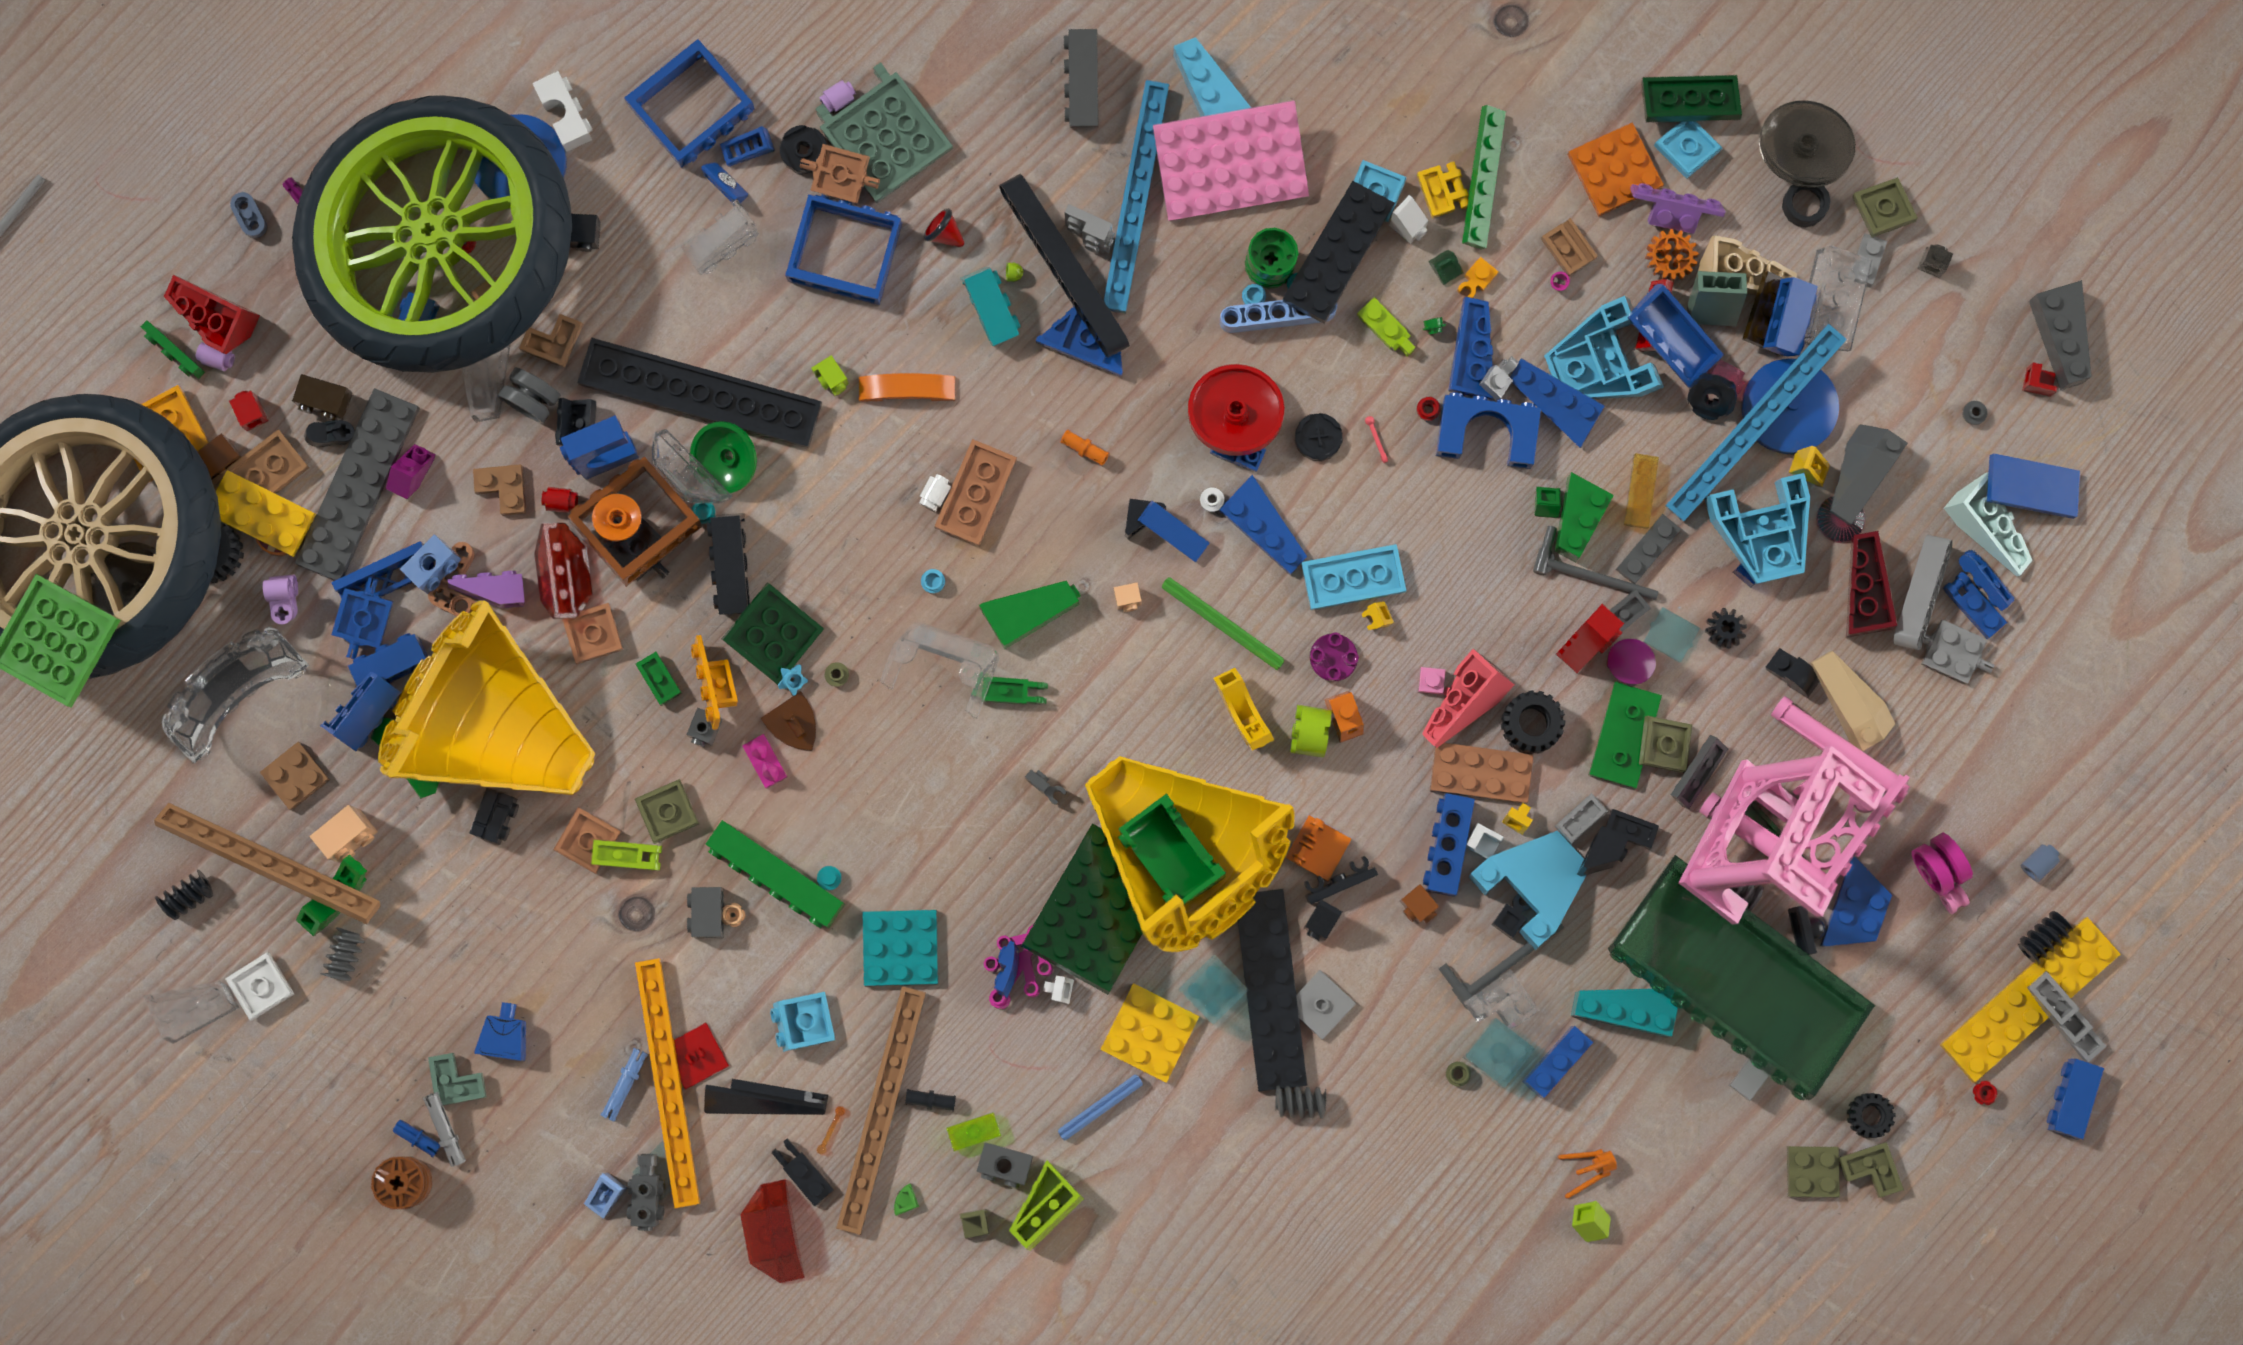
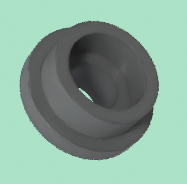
[1962,401,1987,425]

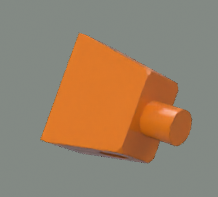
[1324,691,1364,743]

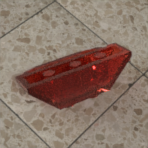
[534,523,593,619]
[740,1179,805,1283]

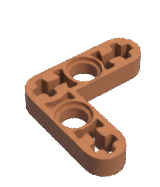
[428,542,476,617]

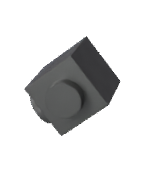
[686,707,723,748]

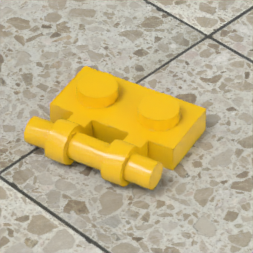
[1417,161,1469,219]

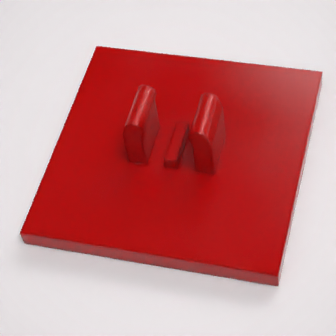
[674,1023,729,1090]

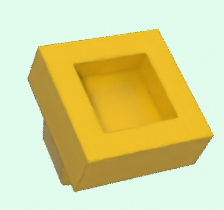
[1362,601,1394,630]
[1502,803,1533,835]

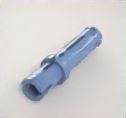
[600,1048,648,1122]

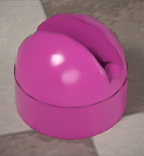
[1550,271,1570,291]

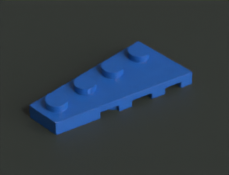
[1448,297,1495,401]
[1510,358,1605,448]
[1219,475,1307,576]

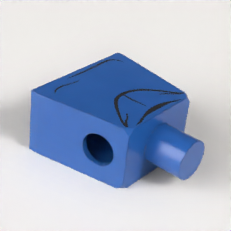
[474,1002,526,1061]

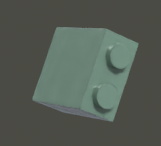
[1688,271,1747,326]

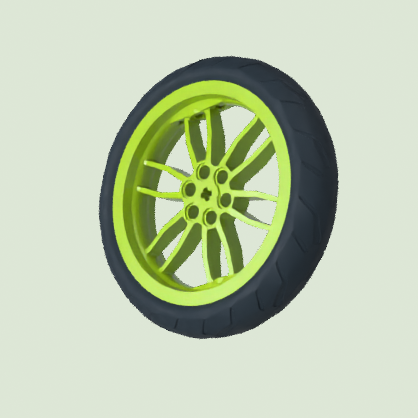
[292,95,572,373]

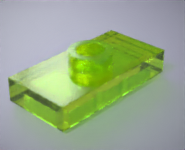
[947,1112,1001,1152]

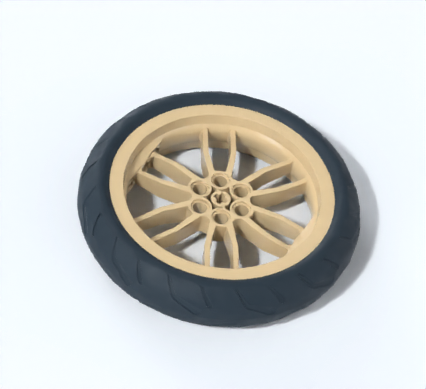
[0,394,221,679]

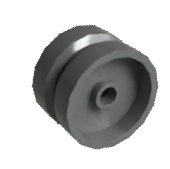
[497,367,561,424]

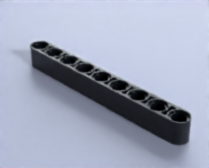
[999,174,1130,358]

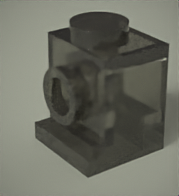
[1917,244,1954,278]

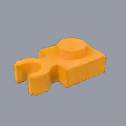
[1457,257,1499,298]

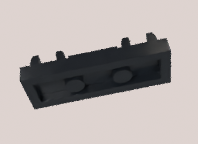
[1304,856,1378,904]

